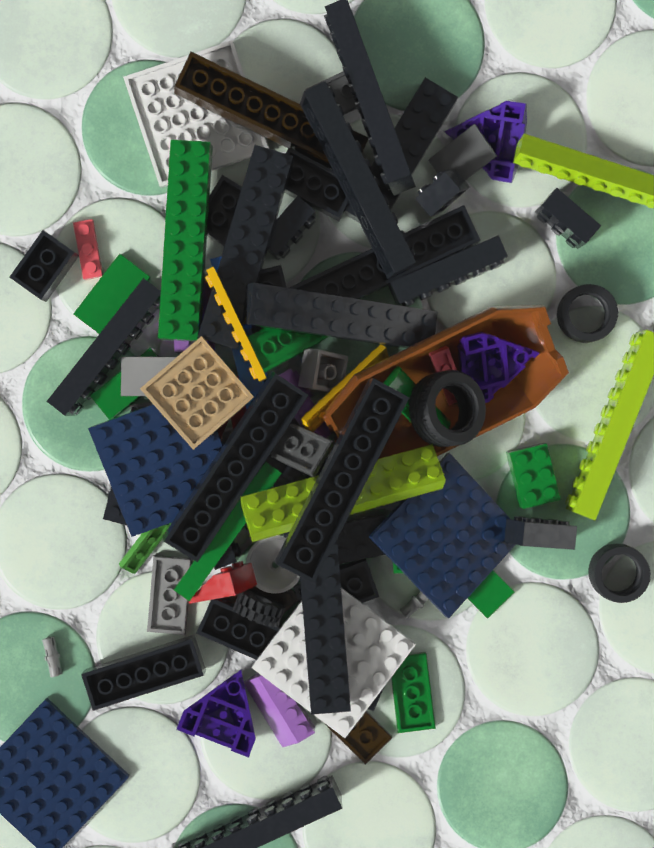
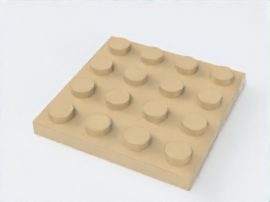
[140,336,254,450]

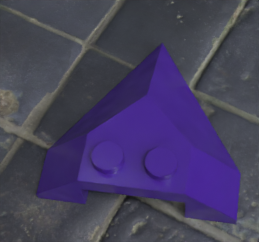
[444,101,527,183]
[457,332,540,403]
[176,670,256,758]

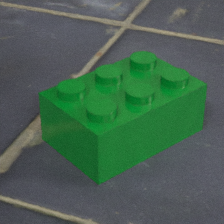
[506,443,561,509]

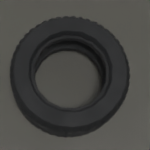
[409,370,486,447]

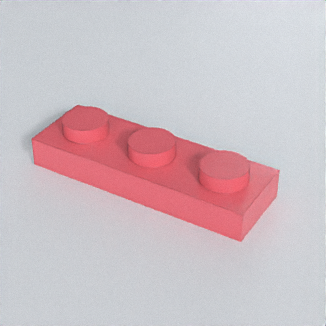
[73,219,103,280]
[429,346,457,406]

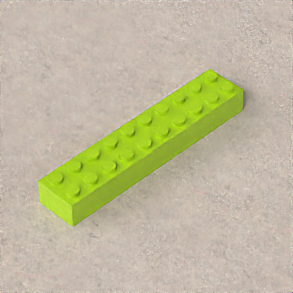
[565,330,654,520]
[241,444,446,542]

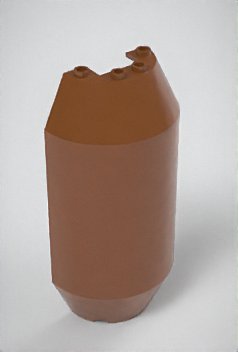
[322,305,569,459]

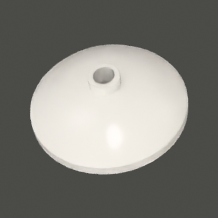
[246,535,300,593]

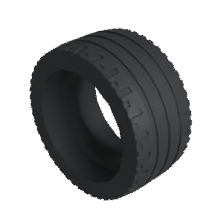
[557,284,618,343]
[588,544,651,603]

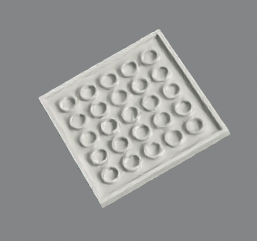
[123,40,269,188]
[252,588,416,738]

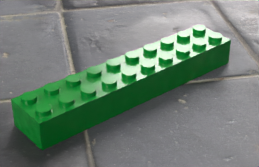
[158,140,213,342]

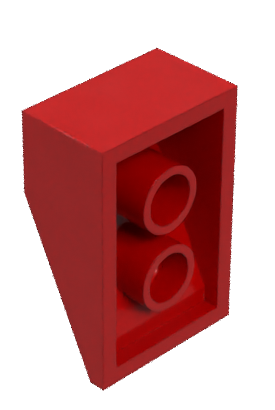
[189,561,257,604]

